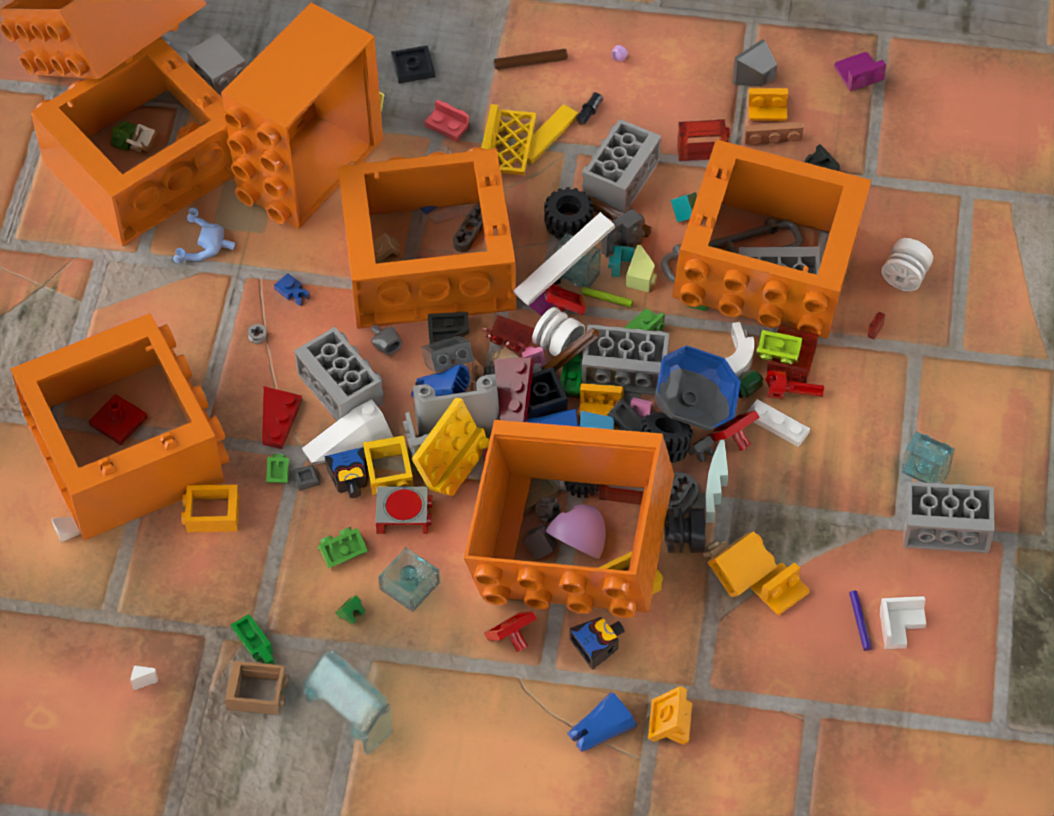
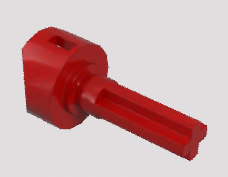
[765,370,824,399]

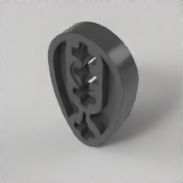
[668,472,698,518]

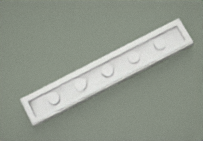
[514,213,615,306]

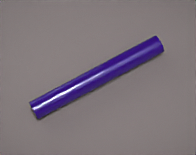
[849,590,872,651]

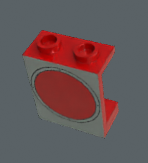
[375,487,432,534]

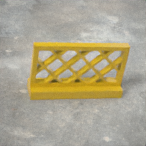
[481,104,537,176]

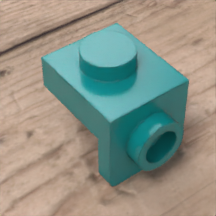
[608,245,634,277]

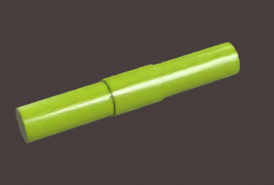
[581,287,633,308]

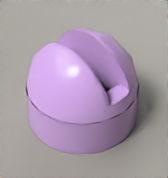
[612,45,628,61]

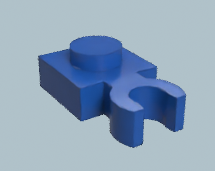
[274,273,310,306]

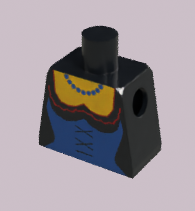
[325,447,367,498]
[570,617,625,670]

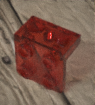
[482,315,534,353]

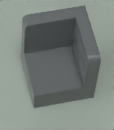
[522,522,558,560]

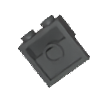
[601,209,645,258]

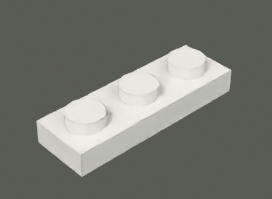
[748,399,810,447]

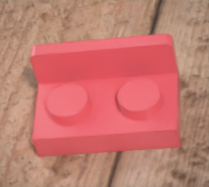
[425,100,469,142]

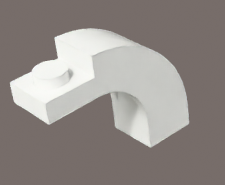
[725,322,754,379]

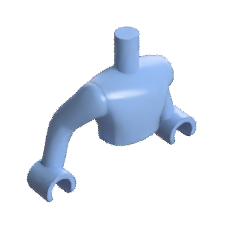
[173,207,235,264]

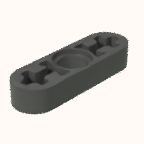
[453,204,484,252]

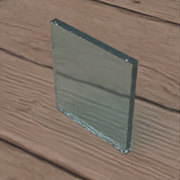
[214,182,268,234]

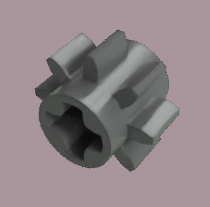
[535,496,562,522]

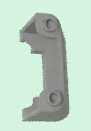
[413,374,500,438]

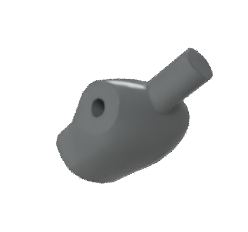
[371,324,402,355]

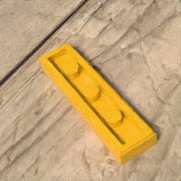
[517,104,579,164]

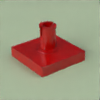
[544,284,586,315]
[88,394,148,446]
[707,411,760,451]
[484,611,537,652]

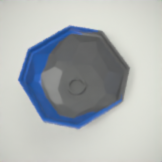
[655,345,741,431]

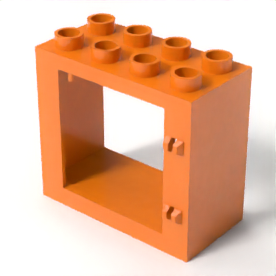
[0,0,207,79]
[221,2,383,229]
[31,37,235,246]
[672,139,872,339]
[338,147,517,329]
[10,313,230,541]
[464,420,674,618]

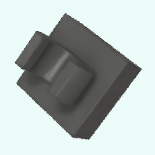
[688,436,714,462]

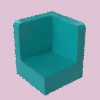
[670,192,697,222]

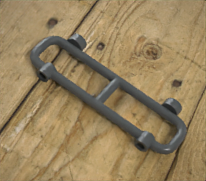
[661,217,804,283]

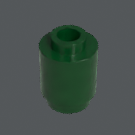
[738,370,763,399]

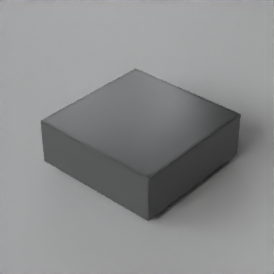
[293,465,319,491]

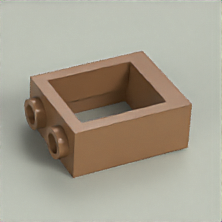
[225,661,289,715]

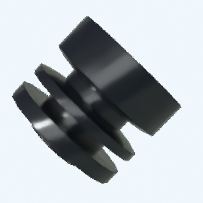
[664,508,706,553]

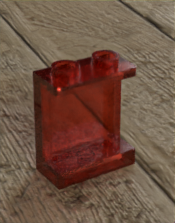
[767,325,819,383]

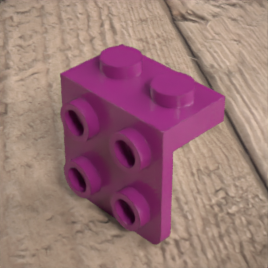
[834,52,886,91]

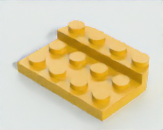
[412,398,489,496]

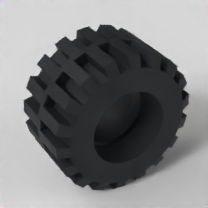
[544,187,593,240]
[639,412,693,463]

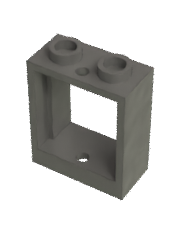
[421,335,474,372]

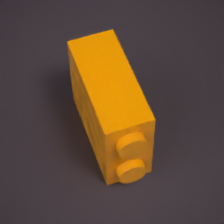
[707,531,778,597]

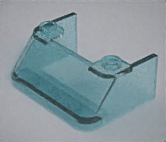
[303,649,393,755]

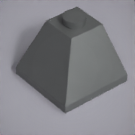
[733,39,777,87]

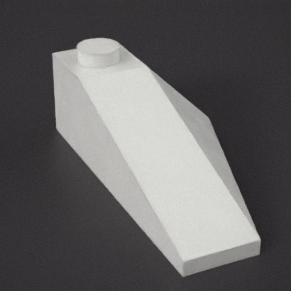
[302,399,393,465]

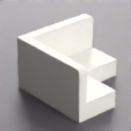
[879,596,926,649]

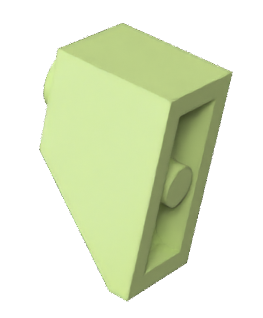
[626,244,657,292]

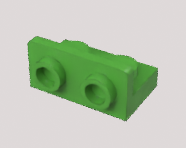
[624,308,665,331]
[317,527,368,569]

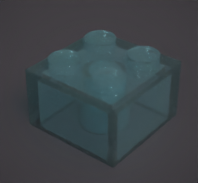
[554,233,600,288]
[901,431,955,483]
[378,547,440,612]

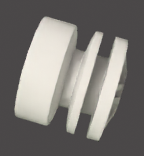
[882,238,933,292]
[532,307,585,357]

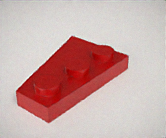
[262,386,303,449]

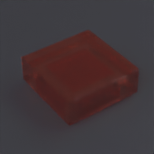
[867,312,885,340]

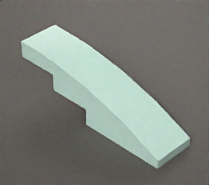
[705,440,728,523]

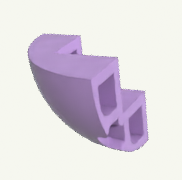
[545,504,606,559]

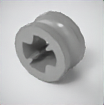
[248,324,266,344]

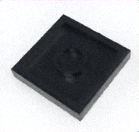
[391,45,435,84]

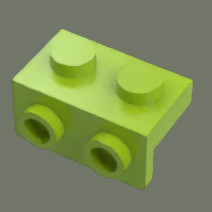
[757,330,802,365]

